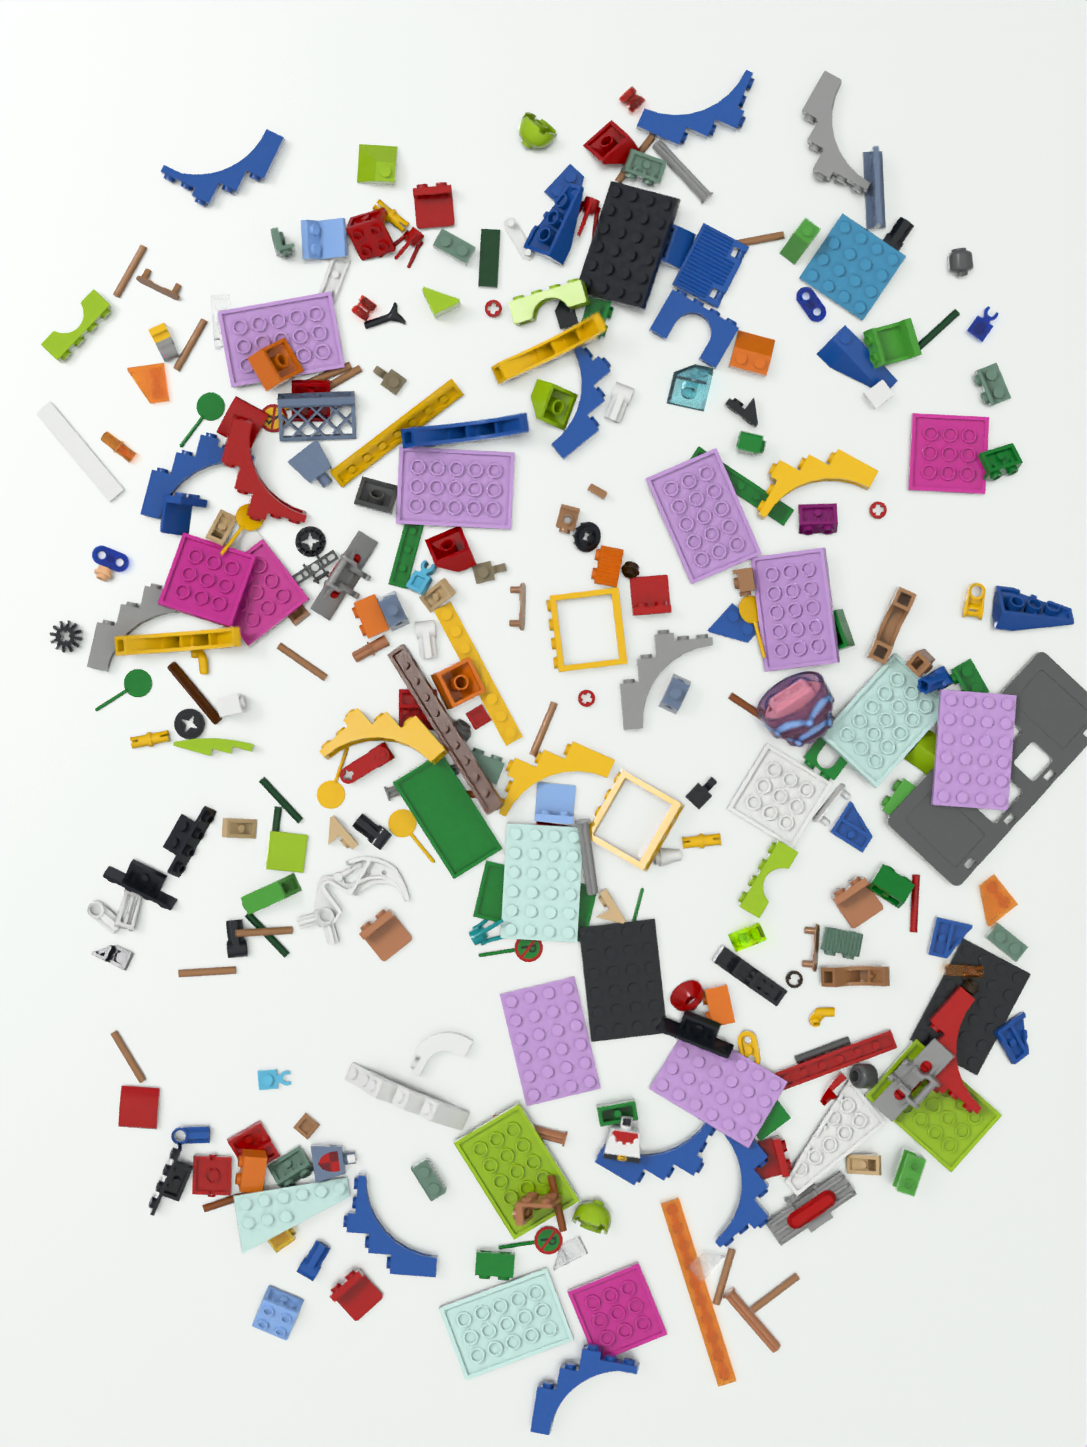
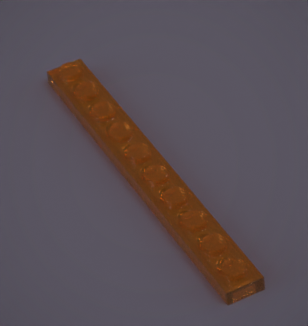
[660,1197,736,1387]

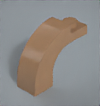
[821,965,890,987]

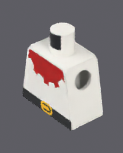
[603,1116,640,1163]

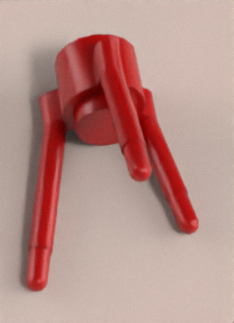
[577,196,601,238]
[379,227,425,268]

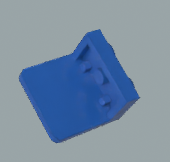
[160,492,207,535]

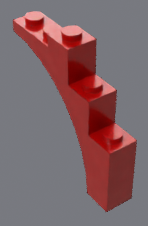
[221,414,307,524]
[927,986,982,1114]

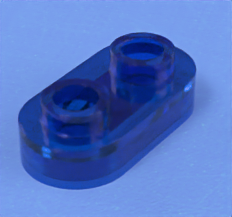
[796,287,826,322]
[92,545,130,572]

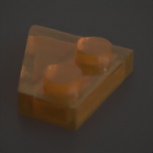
[127,363,170,404]
[979,874,1018,927]

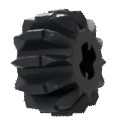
[50,620,83,653]

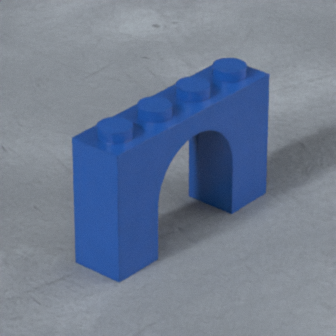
[649,289,739,369]

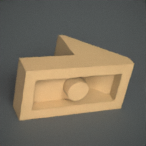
[205,509,237,546]
[419,578,456,613]
[328,815,359,850]
[222,818,257,839]
[596,888,626,924]
[846,1153,881,1175]

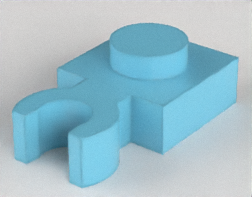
[406,560,437,596]
[257,1069,292,1090]

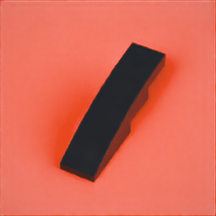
[712,945,788,1007]

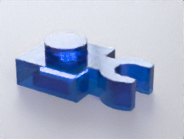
[966,306,999,342]

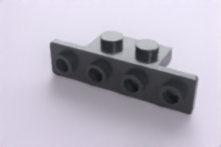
[163,806,216,878]
[103,859,177,910]
[657,1010,734,1059]
[148,1142,193,1216]

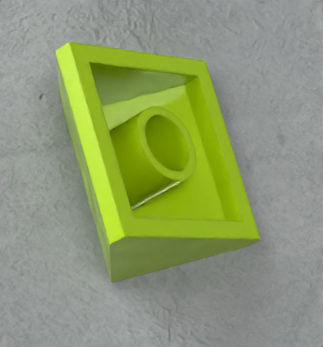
[422,287,460,318]
[903,730,936,775]

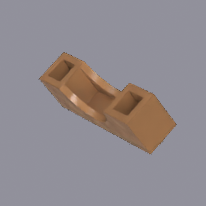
[866,587,917,665]

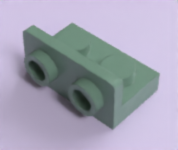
[621,149,667,186]
[270,227,295,258]
[973,362,1011,407]
[267,1146,314,1188]

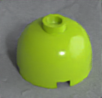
[518,112,557,149]
[572,1200,611,1234]

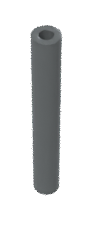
[794,1036,851,1063]

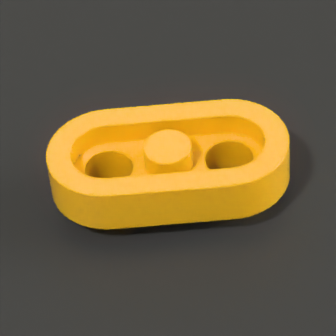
[738,1030,761,1065]

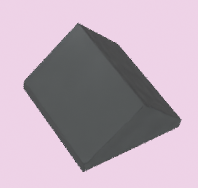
[354,476,398,515]

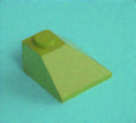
[357,144,398,185]
[531,379,578,431]

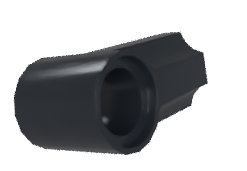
[883,217,914,251]
[352,813,392,850]
[226,919,248,958]

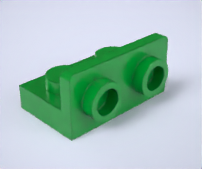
[581,296,614,340]
[978,443,1023,481]
[950,658,989,693]

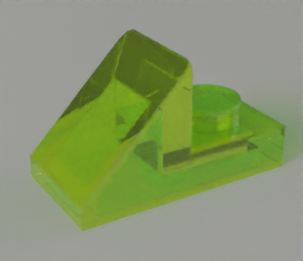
[728,922,767,952]

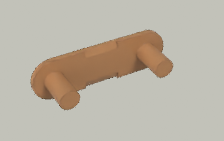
[136,268,182,300]
[509,583,526,631]
[802,924,820,972]

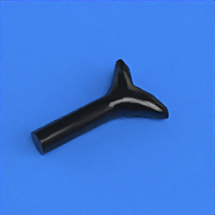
[364,302,406,329]

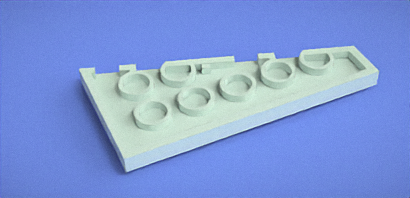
[233,1177,350,1254]

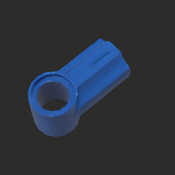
[917,666,954,694]
[171,1126,210,1144]
[296,1240,330,1281]

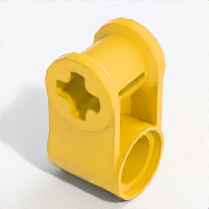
[962,583,986,620]

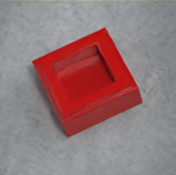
[466,704,491,730]

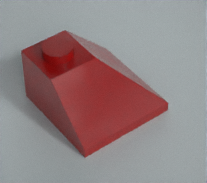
[583,120,640,164]
[425,527,477,572]

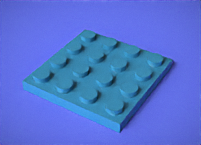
[799,213,906,320]

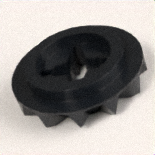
[572,521,601,552]
[295,526,326,557]
[174,709,205,739]

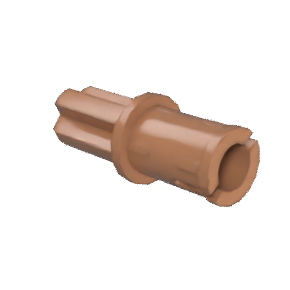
[352,635,390,662]

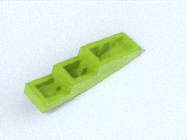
[173,738,255,756]

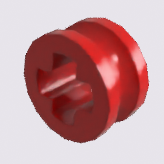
[485,300,502,318]
[869,501,887,519]
[578,690,595,707]

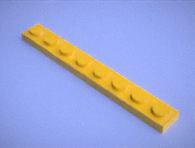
[330,378,464,487]
[434,602,523,746]

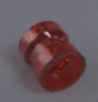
[619,86,646,113]
[351,295,377,321]

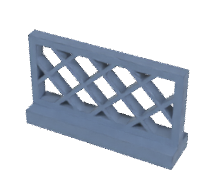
[862,146,886,229]
[277,391,356,441]

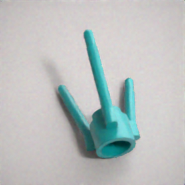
[469,919,505,946]

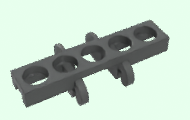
[292,550,339,585]

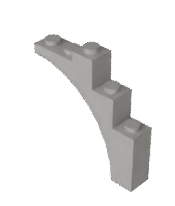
[802,71,871,193]
[87,583,181,672]
[620,630,713,730]

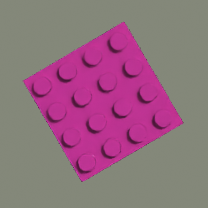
[908,413,989,494]
[158,532,256,628]
[233,539,310,647]
[567,1263,667,1356]

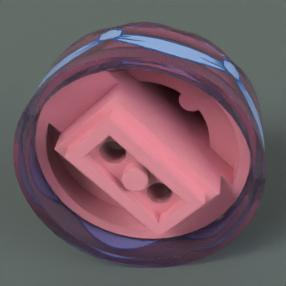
[757,671,834,747]

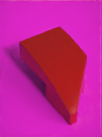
[820,1071,847,1106]

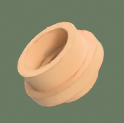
[94,565,113,582]

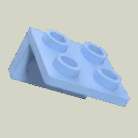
[301,218,347,260]
[534,782,576,824]
[252,1285,304,1340]

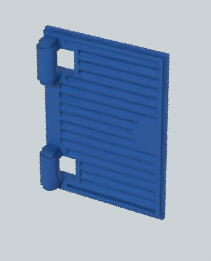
[672,223,749,308]

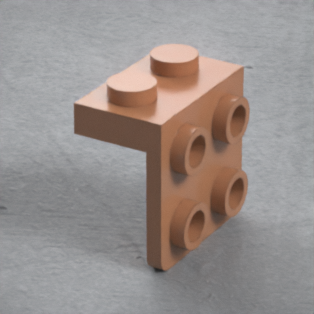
[832,876,883,928]
[359,909,412,961]
[513,1192,562,1226]

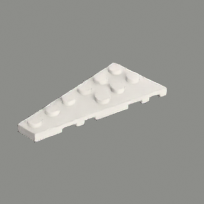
[785,1078,886,1196]

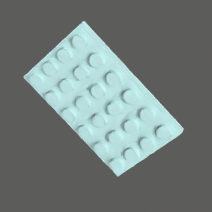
[819,653,940,788]
[501,823,582,942]
[439,1267,574,1380]

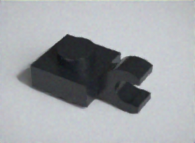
[685,776,717,809]

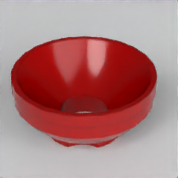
[670,980,704,1011]

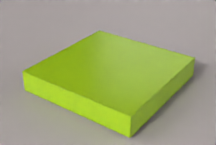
[265,831,308,873]

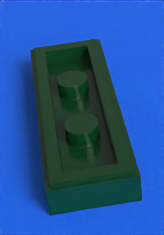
[478,229,500,288]

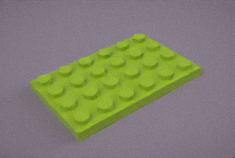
[865,1039,1002,1172]
[454,1103,580,1240]

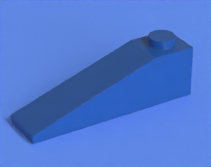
[524,182,584,265]
[817,325,898,388]
[992,586,1074,631]

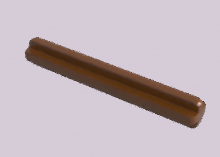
[167,662,222,725]

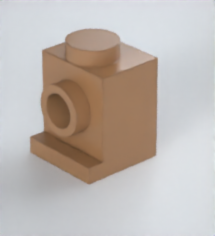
[556,504,580,534]
[732,567,755,596]
[905,649,936,678]

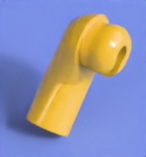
[191,650,209,674]
[809,1007,835,1027]

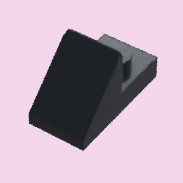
[724,398,758,428]

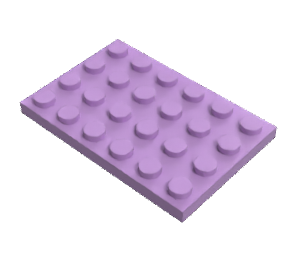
[217,291,345,388]
[396,447,515,529]
[646,448,762,584]
[751,547,840,672]
[931,689,1017,810]
[500,976,601,1106]
[649,1040,788,1149]

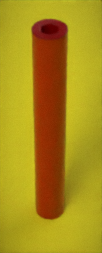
[910,874,920,932]

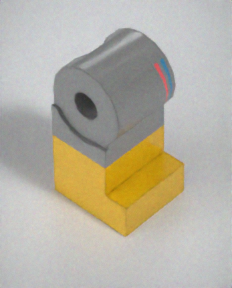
[148,322,179,362]

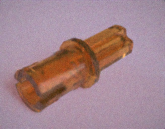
[101,431,137,463]
[944,963,984,979]

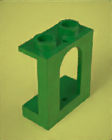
[802,736,847,781]

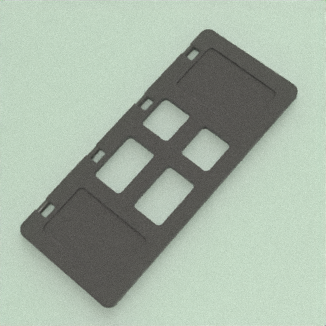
[887,652,1087,886]

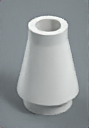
[653,848,682,867]

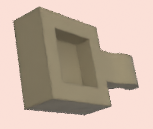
[373,365,407,396]
[472,561,507,584]

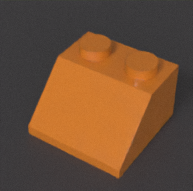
[728,330,775,377]
[247,338,304,392]
[430,657,486,710]

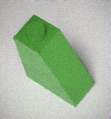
[779,217,821,265]
[240,873,302,915]

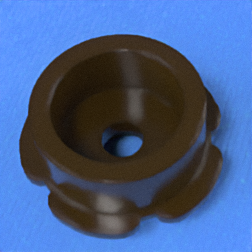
[621,561,640,579]
[962,979,980,996]

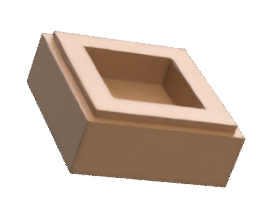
[587,484,607,500]
[293,1113,320,1140]

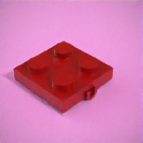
[192,1154,232,1197]

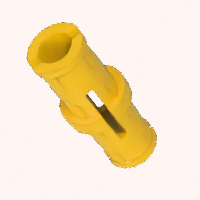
[372,199,410,233]
[130,730,170,749]
[682,833,721,849]

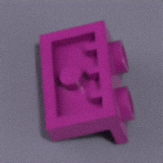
[798,503,838,535]

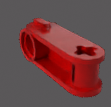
[340,741,395,784]

